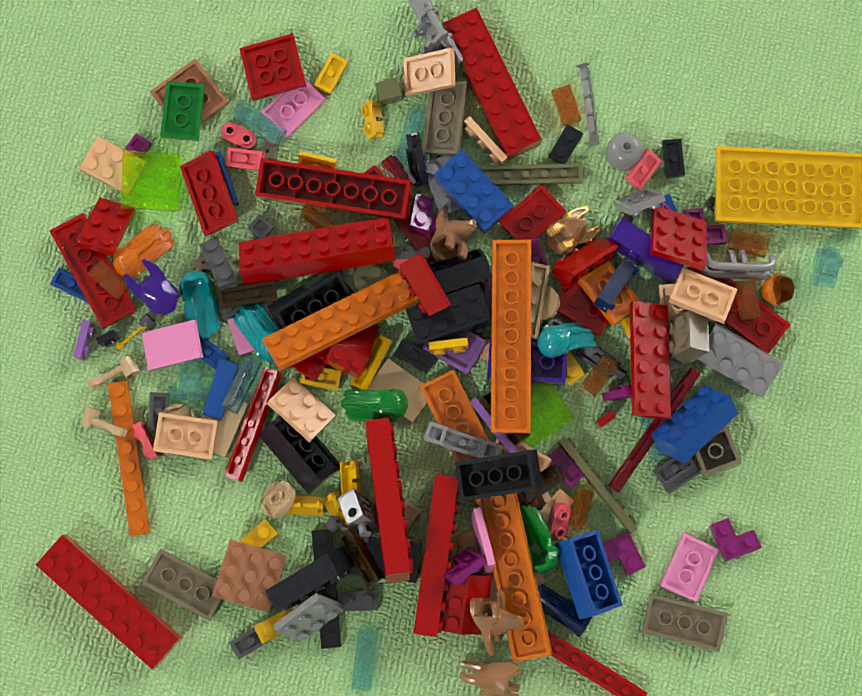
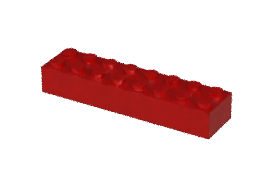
[443,8,542,160]
[255,158,413,221]
[239,217,396,285]
[365,418,414,584]
[413,474,460,637]
[35,535,182,670]

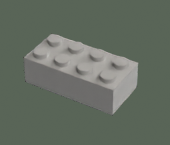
[696,323,783,398]

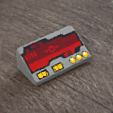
[376,153,416,186]

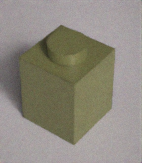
[375,77,405,106]

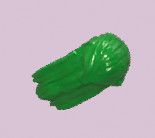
[341,388,408,423]
[520,505,560,574]

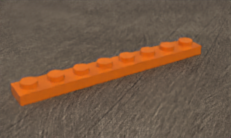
[108,380,151,536]

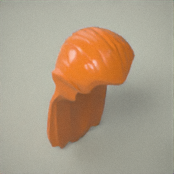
[113,224,174,278]

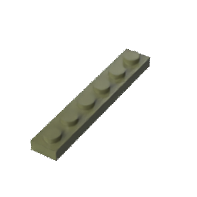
[478,163,583,186]
[557,436,638,534]

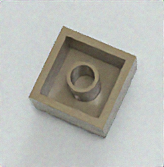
[668,311,709,364]
[695,426,741,478]

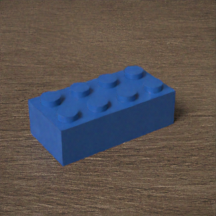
[434,149,514,235]
[651,385,739,464]
[555,530,623,619]

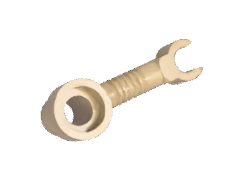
[87,356,140,389]
[81,406,128,437]

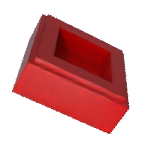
[595,411,616,428]

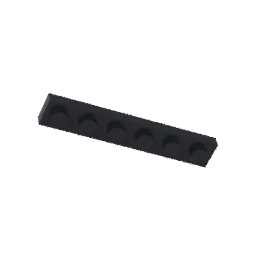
[312,529,341,649]

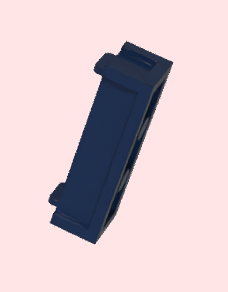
[593,255,639,313]
[538,584,592,637]

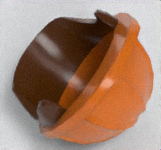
[761,273,794,306]

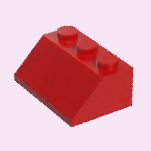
[552,237,619,290]
[398,253,451,316]
[442,573,492,635]

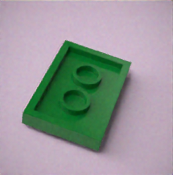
[160,81,205,141]

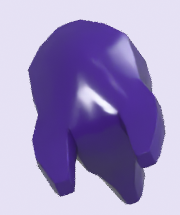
[124,259,180,314]

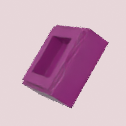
[125,133,152,159]

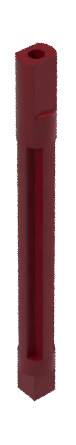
[608,367,701,493]

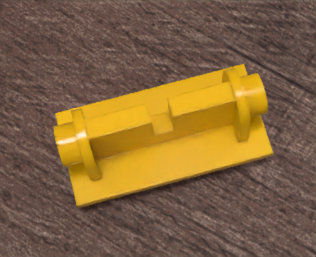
[362,99,384,141]
[340,461,360,495]
[321,490,350,533]
[285,495,324,517]

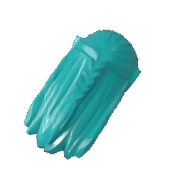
[179,271,220,339]
[233,304,280,363]
[538,323,597,358]

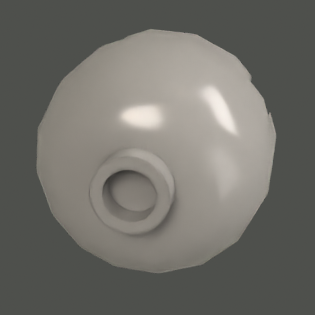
[606,132,643,171]

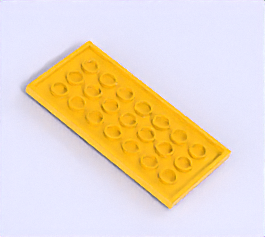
[715,146,862,229]

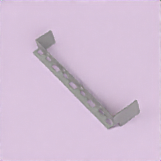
[575,63,600,146]

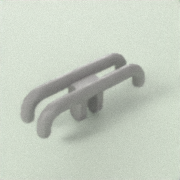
[700,250,776,279]

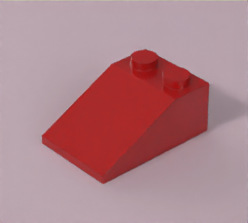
[322,324,380,378]

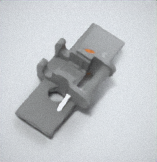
[408,0,463,70]

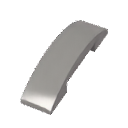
[423,421,503,458]

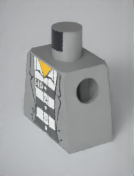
[338,488,378,538]

